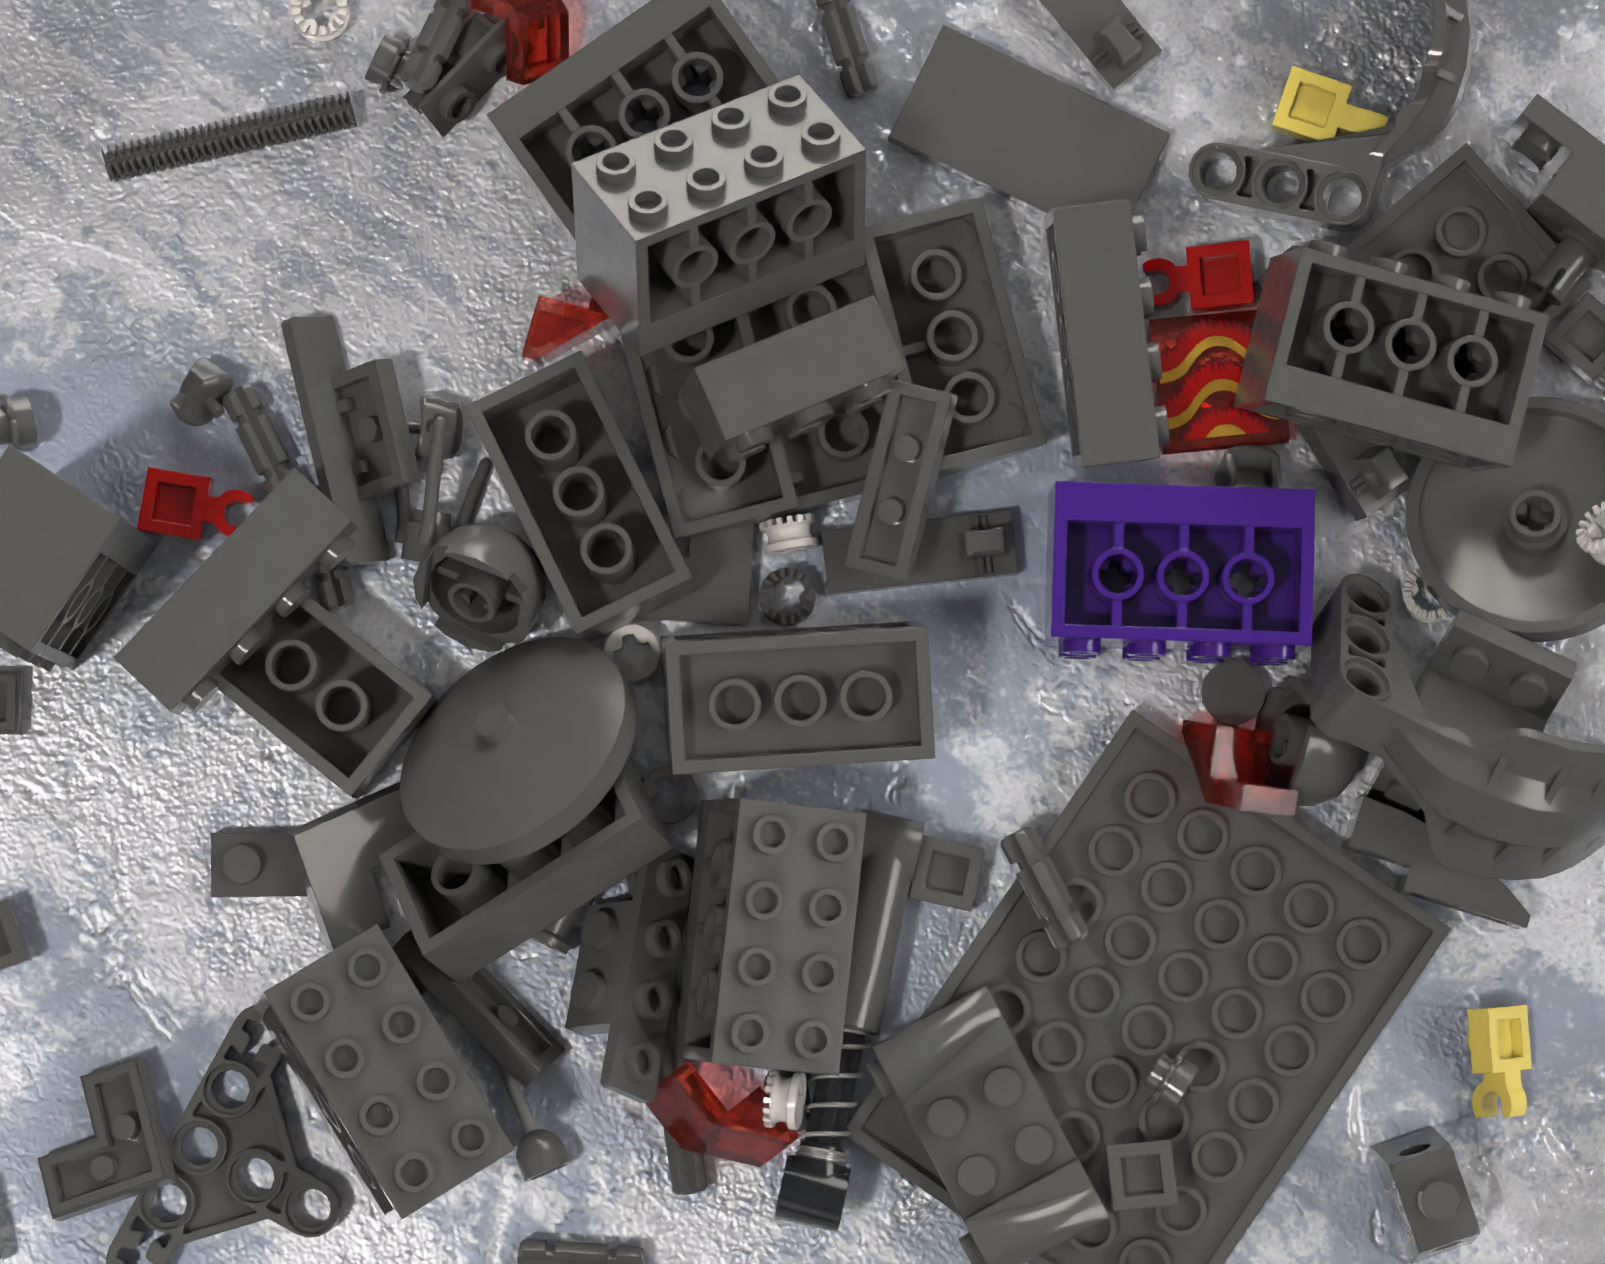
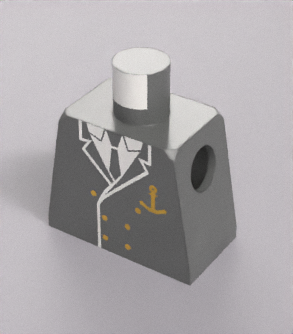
[1371,1126,1480,1264]

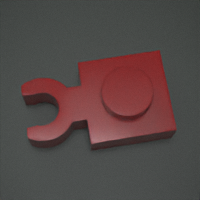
[1142,240,1257,314]
[137,467,256,542]

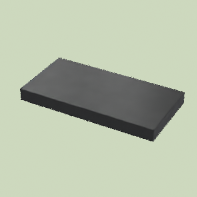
[888,25,1171,216]

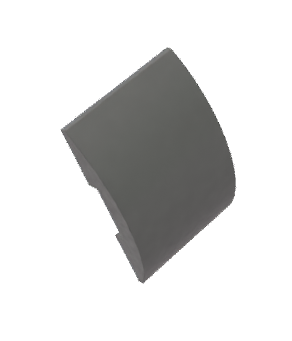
[620,198,1047,540]

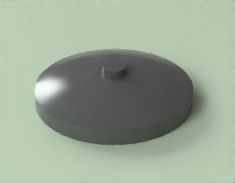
[1406,397,1605,642]
[400,637,637,865]

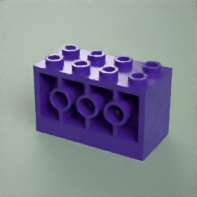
[1044,481,1316,666]

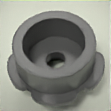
[365,34,412,95]
[0,394,37,450]
[1143,1051,1200,1112]

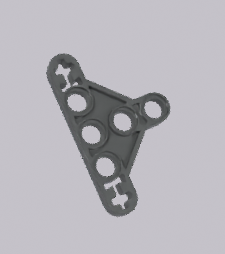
[106,1005,342,1264]

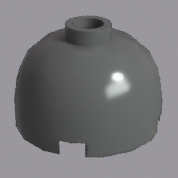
[413,523,546,652]
[1251,675,1369,806]

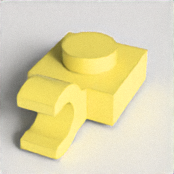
[1271,66,1389,142]
[1467,1005,1532,1118]

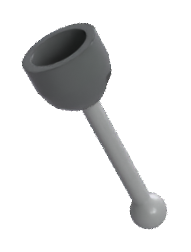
[480,1043,572,1182]

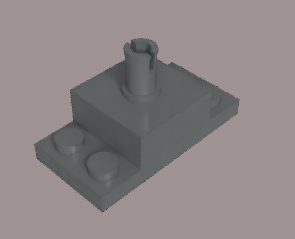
[1502,93,1605,306]

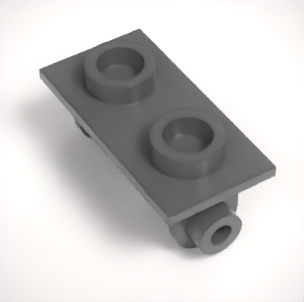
[403,7,530,137]

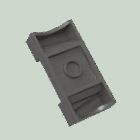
[866,986,1110,1264]

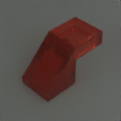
[470,0,569,85]
[521,295,615,368]
[1182,719,1299,816]
[645,1061,799,1167]

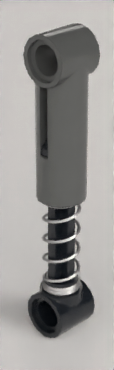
[774,809,925,1232]

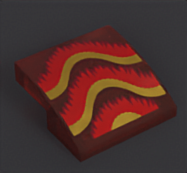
[1148,310,1290,455]

